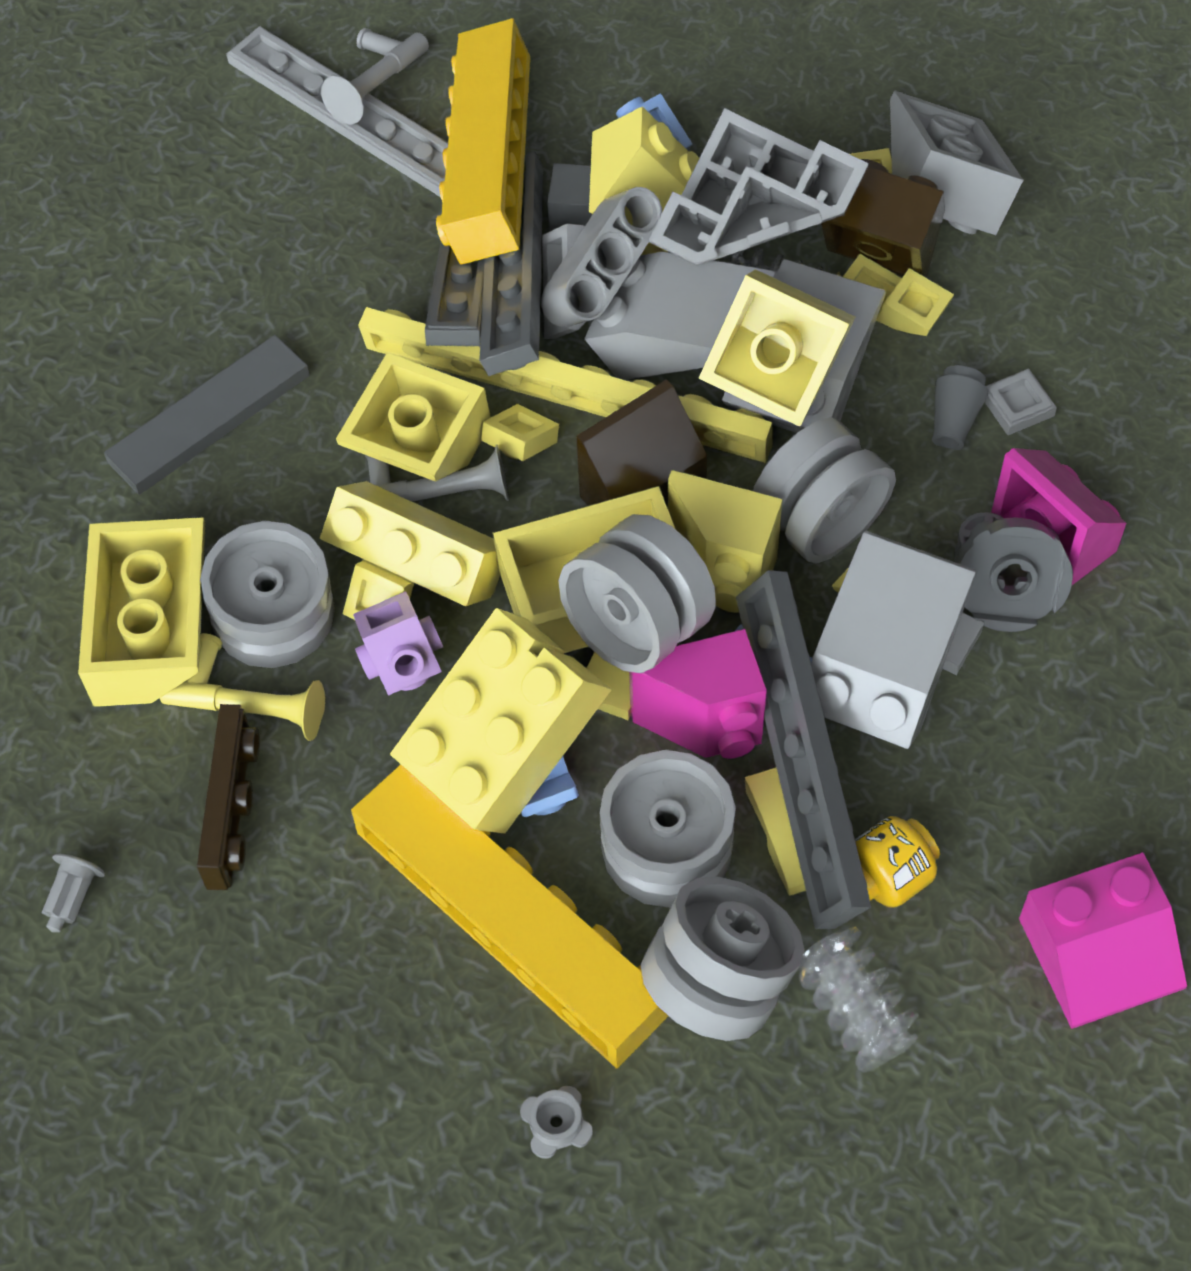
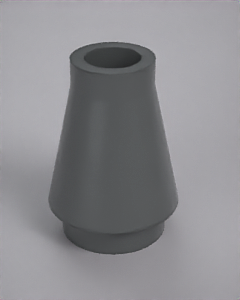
[932,365,988,450]

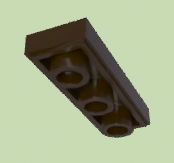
[197,704,260,890]

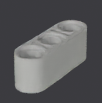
[541,187,662,327]

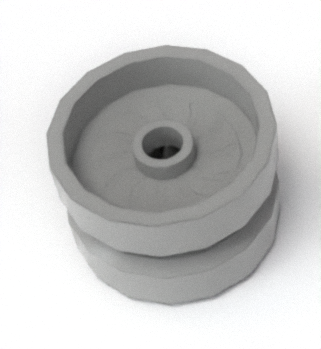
[753,417,896,564]
[558,514,716,673]
[200,521,335,668]
[600,750,736,908]
[641,877,805,1041]

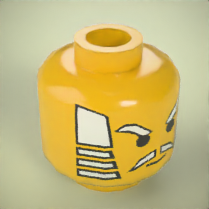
[855,816,940,908]

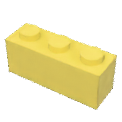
[320,481,500,606]

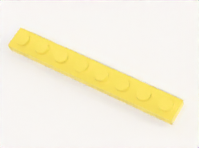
[358,307,773,463]

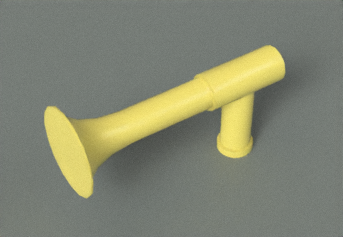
[160,633,325,741]

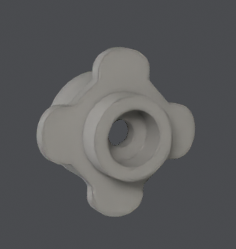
[520,1086,593,1159]

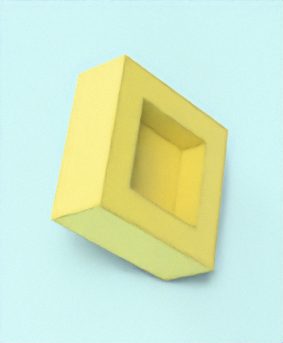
[481,404,559,461]
[343,560,414,620]

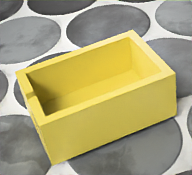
[493,486,675,656]
[390,608,612,834]

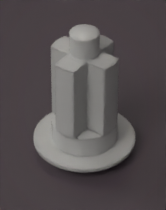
[42,853,105,932]

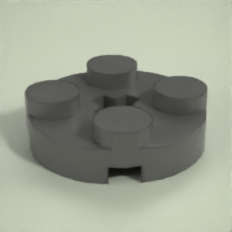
[955,518,1073,632]

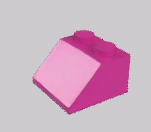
[991,448,1127,585]
[629,629,767,759]
[1019,853,1187,1029]

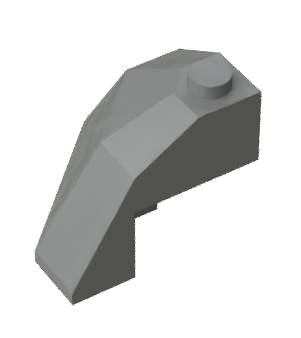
[649,108,869,266]

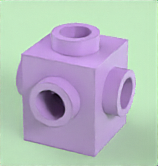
[353,591,443,696]

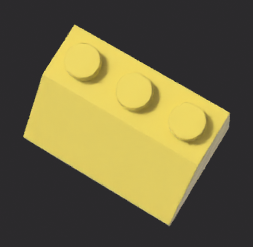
[78,517,205,707]

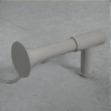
[321,28,429,125]
[365,445,509,502]

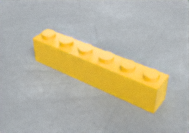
[436,18,530,265]
[351,764,668,1069]

